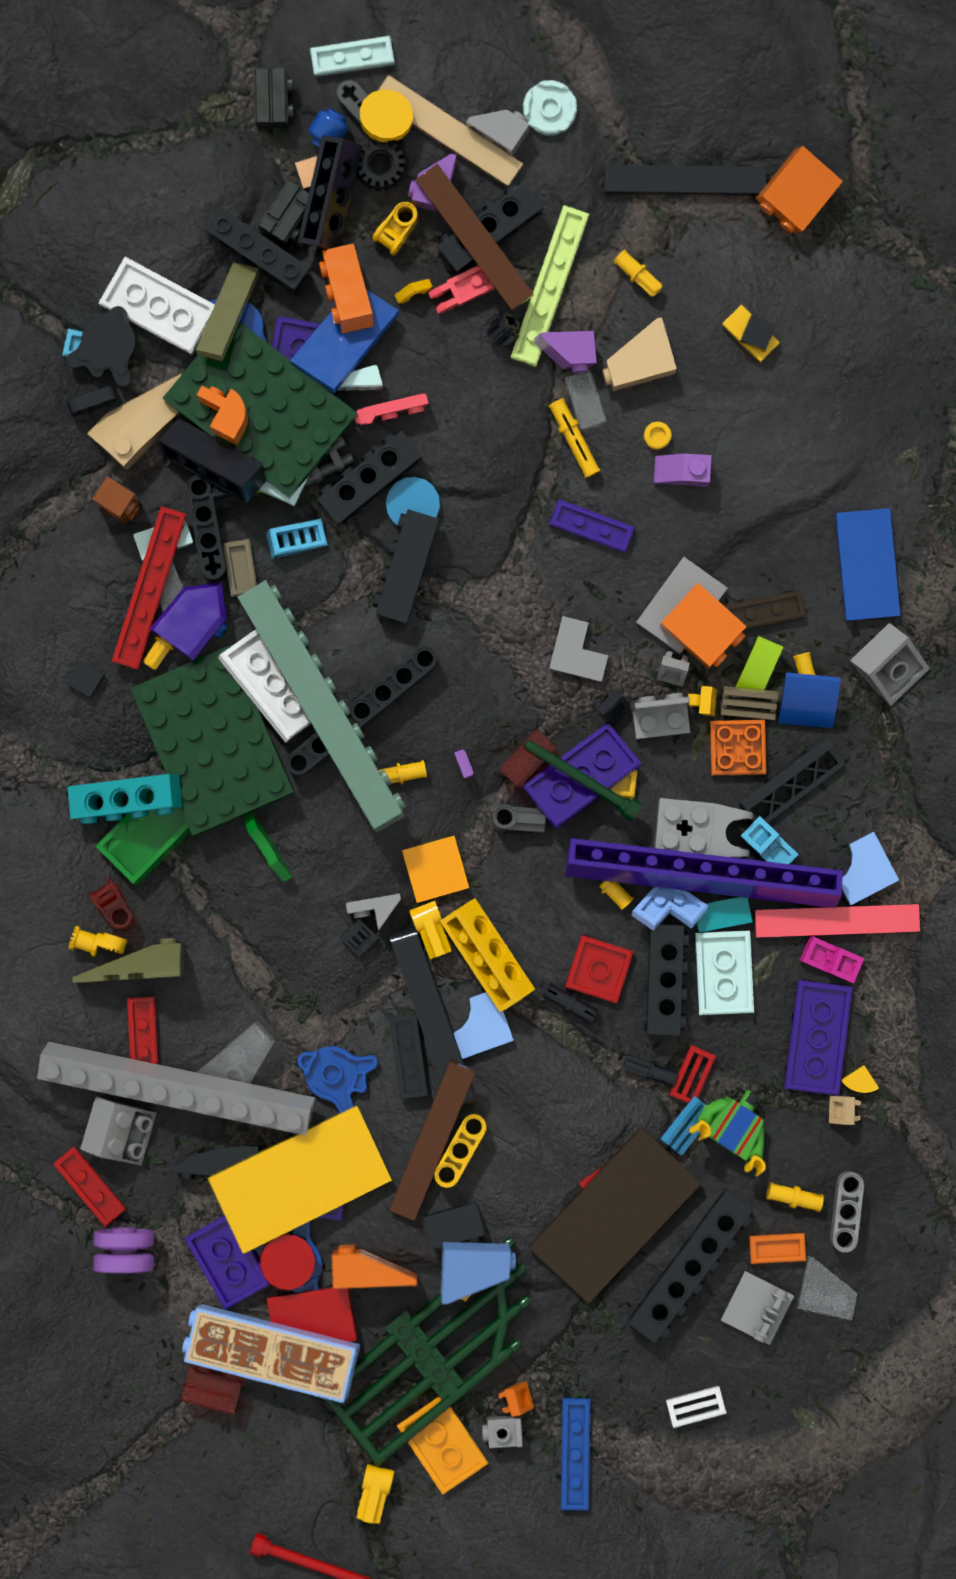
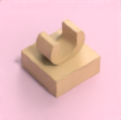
[829,1096,861,1125]

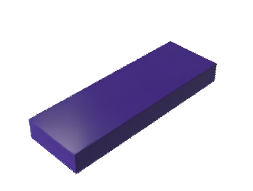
[549,499,635,553]

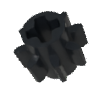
[487,312,520,347]

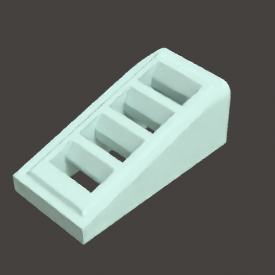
[327,365,383,390]

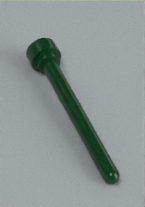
[524,740,642,821]

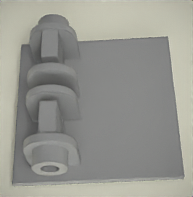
[721,1271,794,1345]

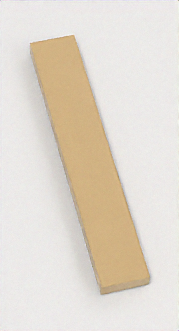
[379,75,523,188]

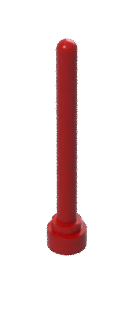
[249,1533,372,1579]

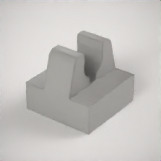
[657,651,690,687]

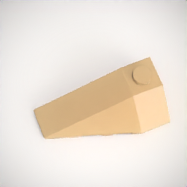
[87,374,182,471]

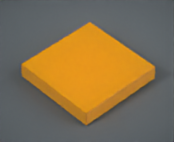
[402,836,469,903]

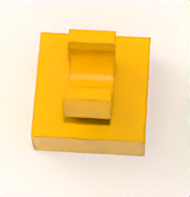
[688,686,717,717]

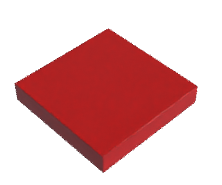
[565,935,633,1003]

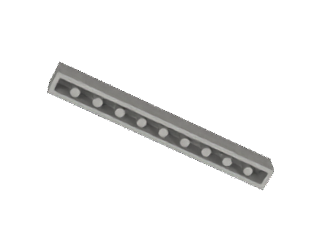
[37,1042,315,1135]

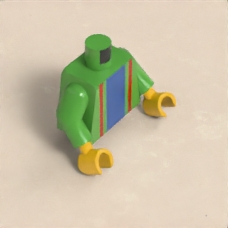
[689,1090,766,1176]

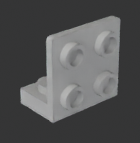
[632,693,690,740]

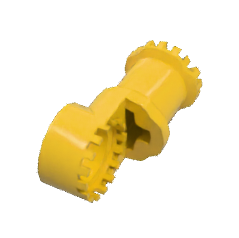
[69,926,127,957]

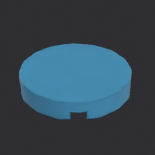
[386,477,440,526]

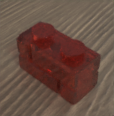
[499,729,556,789]
[180,1365,244,1415]

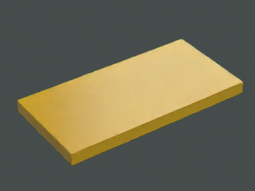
[207,1106,392,1254]

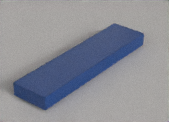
[561,1398,590,1510]

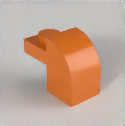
[197,386,248,446]

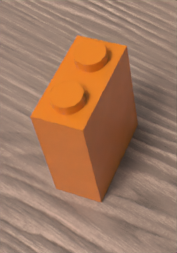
[755,146,843,234]
[660,583,747,669]

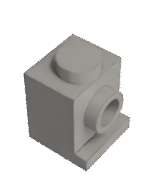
[482,1415,522,1448]

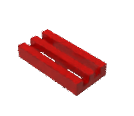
[669,1045,716,1103]

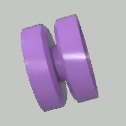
[93,1227,154,1273]

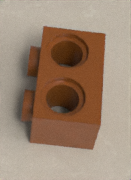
[93,476,141,524]

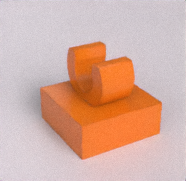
[498,1381,534,1417]

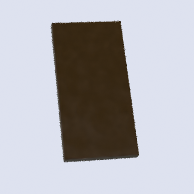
[528,1127,702,1303]

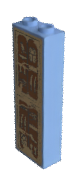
[182,1304,360,1403]

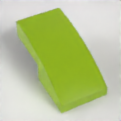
[736,636,783,690]

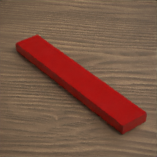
[112,506,188,670]

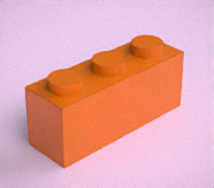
[319,243,374,334]

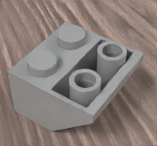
[80,1097,157,1166]

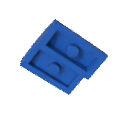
[779,672,841,728]

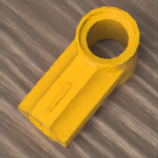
[409,901,451,959]
[357,1464,394,1524]

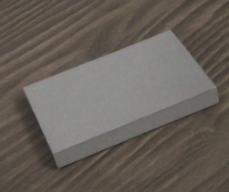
[636,557,727,654]

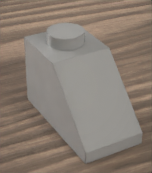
[467,110,530,156]

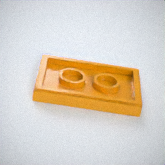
[397,1396,488,1494]

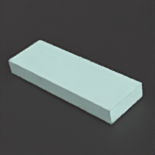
[310,36,394,77]

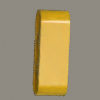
[435,1113,486,1188]

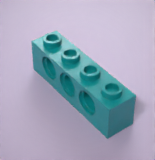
[68,774,182,824]

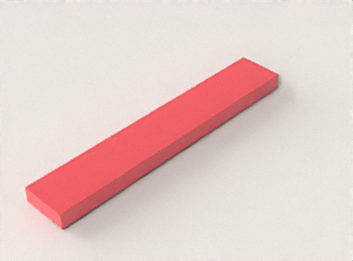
[755,904,920,937]

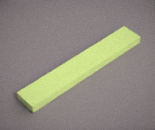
[511,205,589,367]

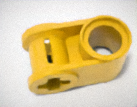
[371,202,418,256]

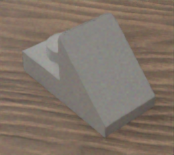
[346,894,401,931]

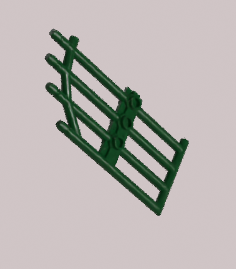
[322,1237,532,1467]

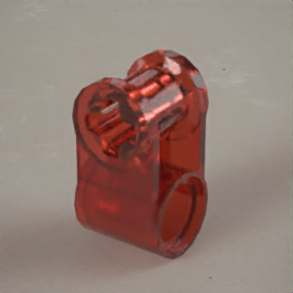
[88,877,135,930]

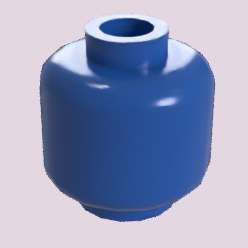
[309,108,349,147]

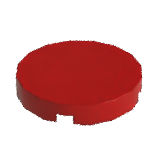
[259,1235,315,1290]

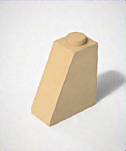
[602,317,677,391]

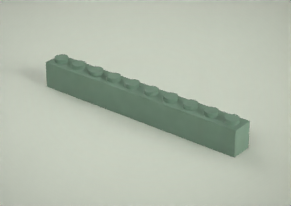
[238,580,406,833]

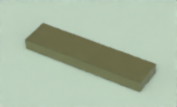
[196,262,259,361]

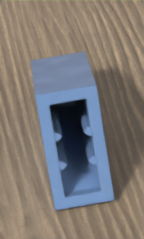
[440,1242,515,1304]

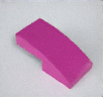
[799,936,864,983]

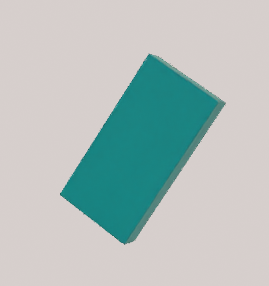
[696,897,752,933]

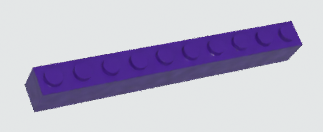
[565,838,843,908]

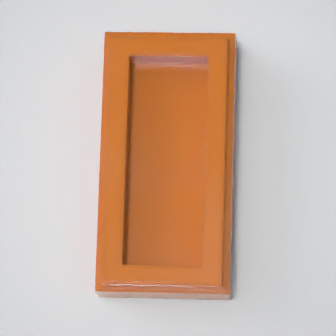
[749,1233,806,1264]

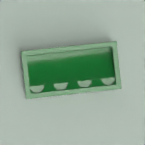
[95,790,191,887]

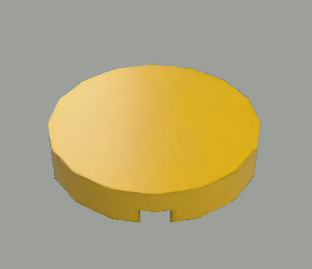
[359,90,413,142]

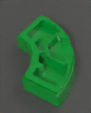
[243,813,292,882]

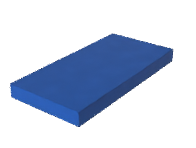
[290,289,399,393]
[835,508,901,622]

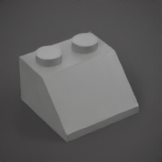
[850,623,930,706]

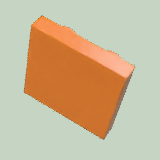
[710,720,766,776]

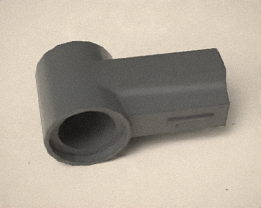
[490,804,546,833]

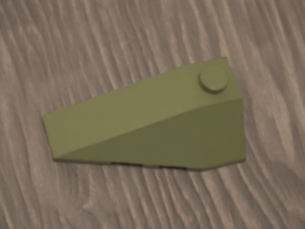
[72,938,185,983]

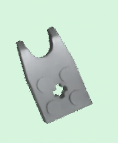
[654,798,753,858]

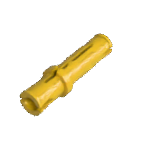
[549,398,600,478]

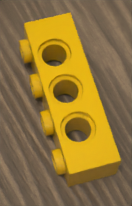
[440,898,535,1013]

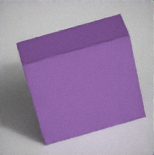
[454,749,474,780]

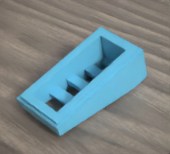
[266,519,327,559]

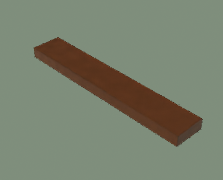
[415,164,534,311]
[389,1060,476,1221]

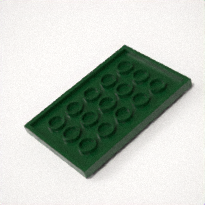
[163,321,358,499]
[131,645,294,837]

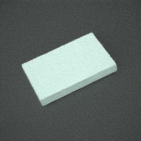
[695,931,754,1015]

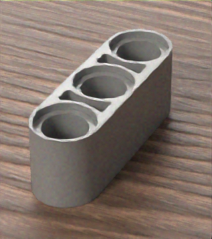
[830,1171,864,1252]

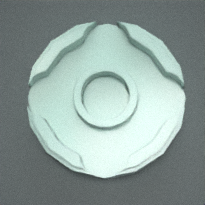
[523,81,577,135]

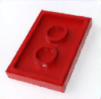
[267,1287,358,1342]

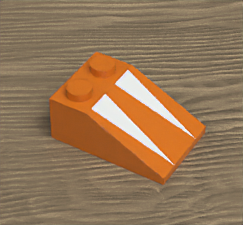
[332,1244,418,1289]

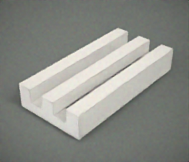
[666,1386,726,1428]

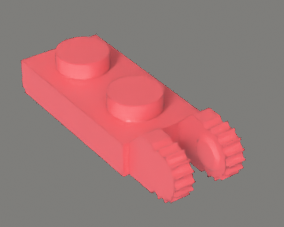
[428,266,495,314]
[355,393,429,425]

